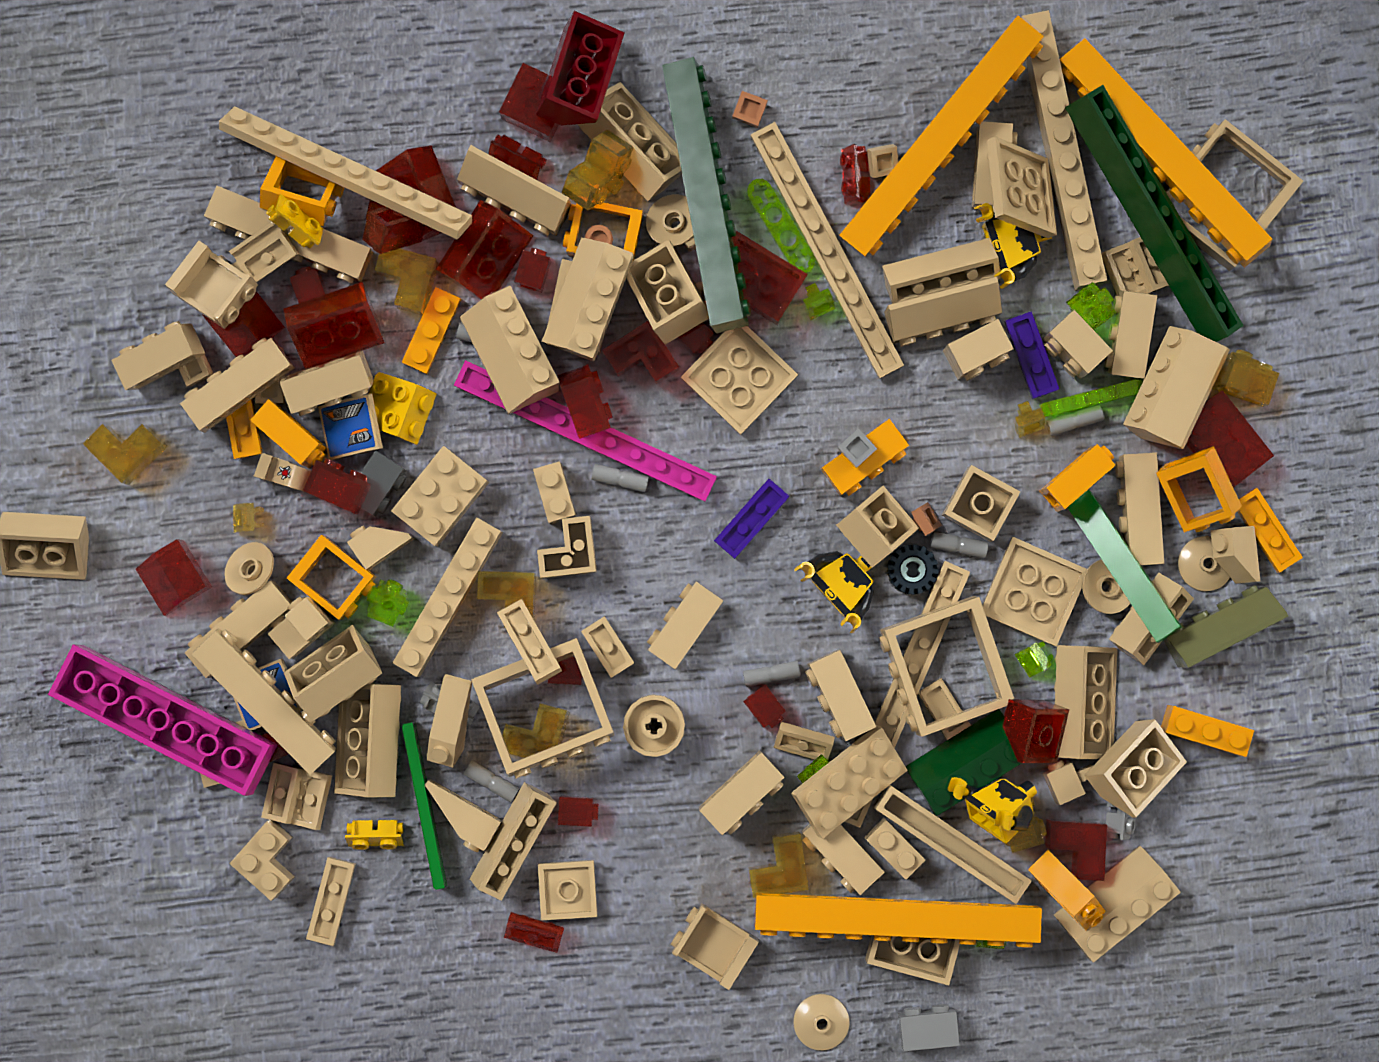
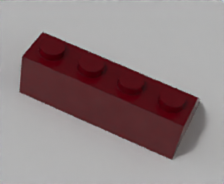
[536,10,625,126]

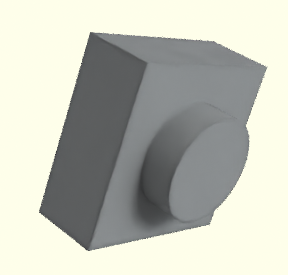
[837,428,877,468]

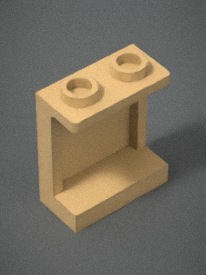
[165,241,258,329]
[670,903,759,990]

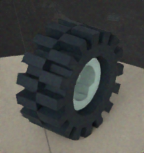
[887,544,939,595]

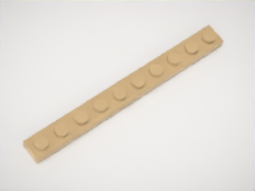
[219,106,472,239]
[750,122,904,379]
[845,561,970,828]

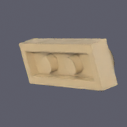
[497,599,562,685]
[306,857,356,946]

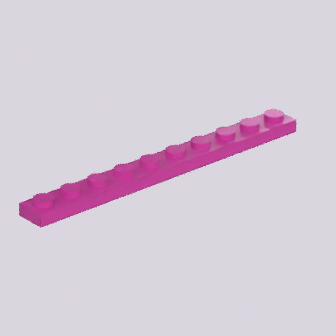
[454,360,717,502]

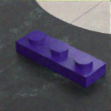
[1004,311,1059,399]
[714,478,790,559]

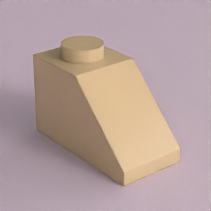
[347,525,414,570]
[1210,526,1260,584]

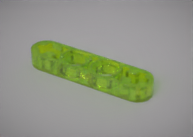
[747,179,815,275]
[1039,378,1144,418]

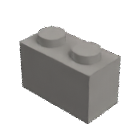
[898,1004,960,1051]

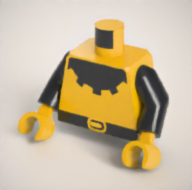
[974,203,1052,289]
[794,551,874,633]
[948,777,1037,844]

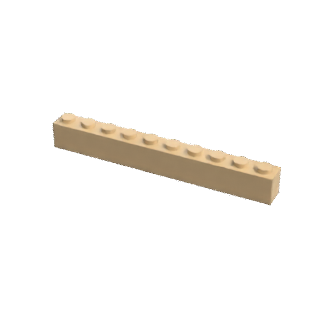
[1021,10,1107,291]

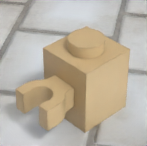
[1042,760,1094,805]

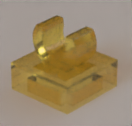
[1015,401,1045,438]
[233,503,264,532]

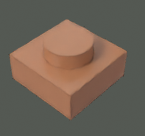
[732,91,768,128]
[911,502,942,536]

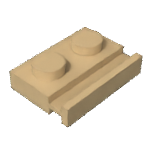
[229,222,299,283]

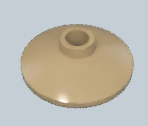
[646,194,694,247]
[1178,536,1230,591]
[225,542,274,595]
[1082,559,1130,614]
[793,994,849,1050]

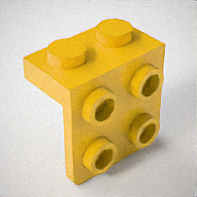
[368,372,437,445]

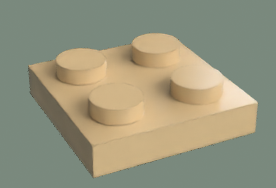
[538,860,597,920]

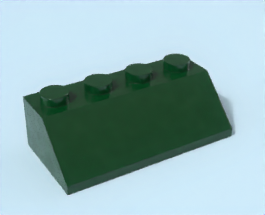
[905,709,1032,816]

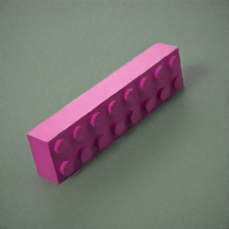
[48,644,278,796]

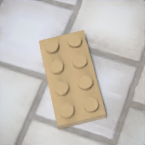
[791,725,908,839]

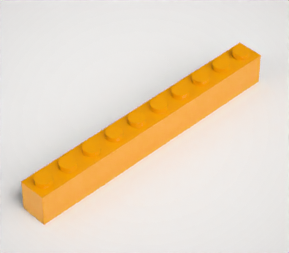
[839,15,1044,257]
[1060,38,1273,268]
[754,893,1042,947]

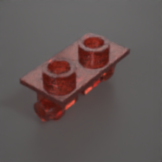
[488,134,547,180]
[840,144,871,204]

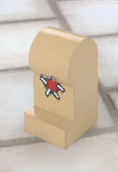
[254,453,312,492]

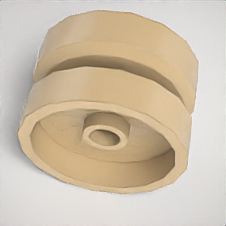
[623,694,685,757]

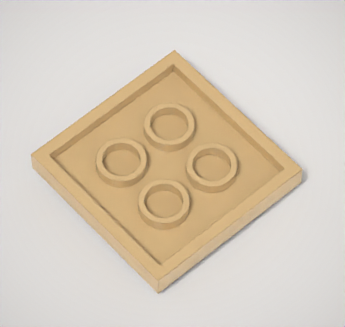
[987,136,1057,238]
[681,326,798,435]
[982,537,1087,647]

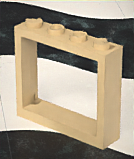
[1163,119,1303,271]
[879,596,1015,737]
[471,638,615,779]

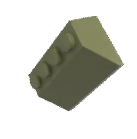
[1164,585,1288,668]

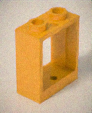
[260,156,345,226]
[563,197,643,261]
[250,399,327,468]
[1039,444,1115,512]
[1156,446,1242,533]
[287,535,377,620]
[1028,850,1106,931]

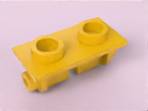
[266,194,324,249]
[345,820,404,850]

